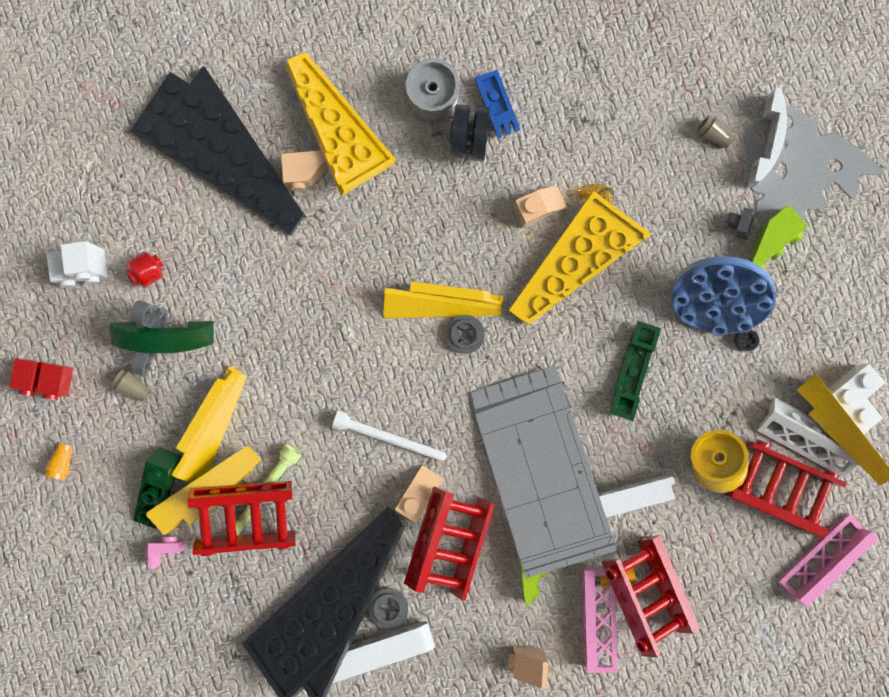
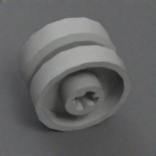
[405,58,460,122]

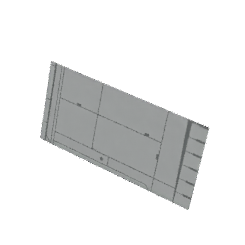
[469,365,617,578]

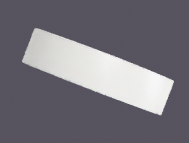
[747,87,787,188]

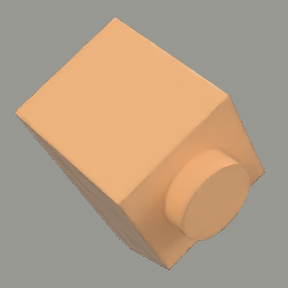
[281,150,328,191]
[513,186,567,228]
[395,465,443,523]
[508,646,549,689]

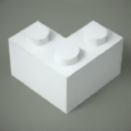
[46,241,108,288]
[828,364,885,434]

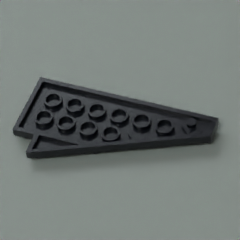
[130,66,305,236]
[242,507,406,697]

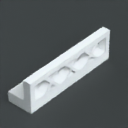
[757,397,858,478]
[598,474,675,517]

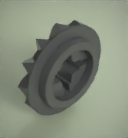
[446,315,485,354]
[369,588,409,629]

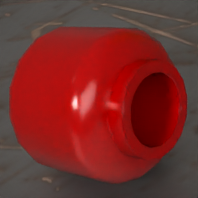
[125,252,164,288]

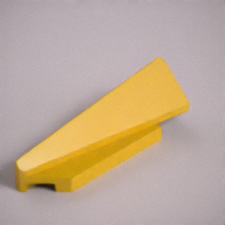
[383,281,504,319]
[172,366,246,483]
[797,374,889,486]
[147,446,262,535]

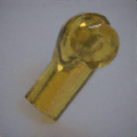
[578,183,614,203]

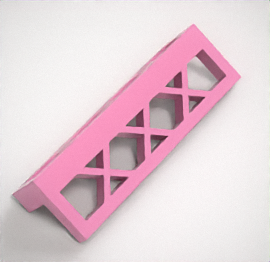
[777,514,879,607]
[581,566,618,673]

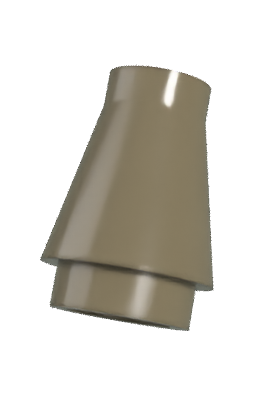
[697,115,735,149]
[111,369,151,402]

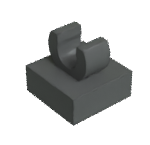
[727,207,754,240]

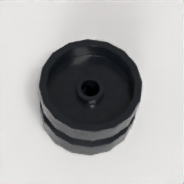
[449,104,490,162]

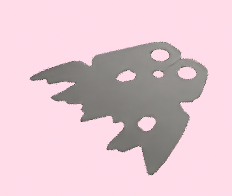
[745,106,884,226]

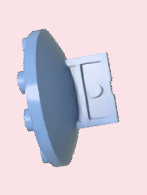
[671,256,776,336]

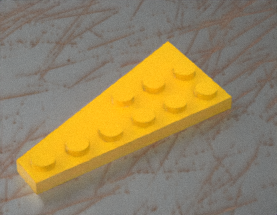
[285,52,396,197]
[508,191,652,325]

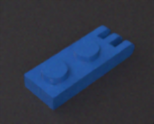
[475,69,520,139]

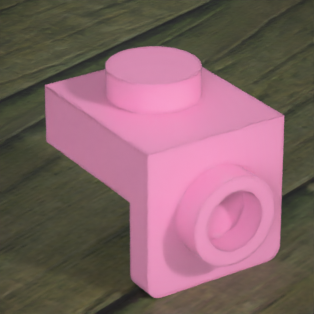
[145,535,185,568]

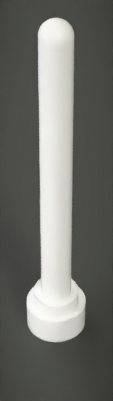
[332,410,446,461]

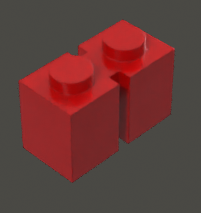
[9,358,73,400]

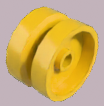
[691,430,749,493]

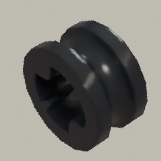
[734,330,759,352]

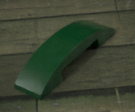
[110,321,214,354]
[609,321,661,422]

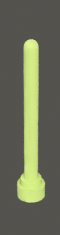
[225,444,301,537]

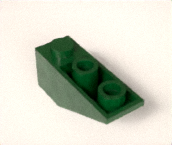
[133,447,182,529]

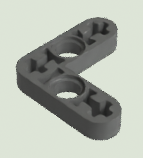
[130,300,168,376]

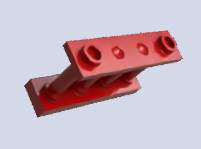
[724,439,847,538]
[187,481,296,556]
[404,486,495,601]
[602,535,700,658]

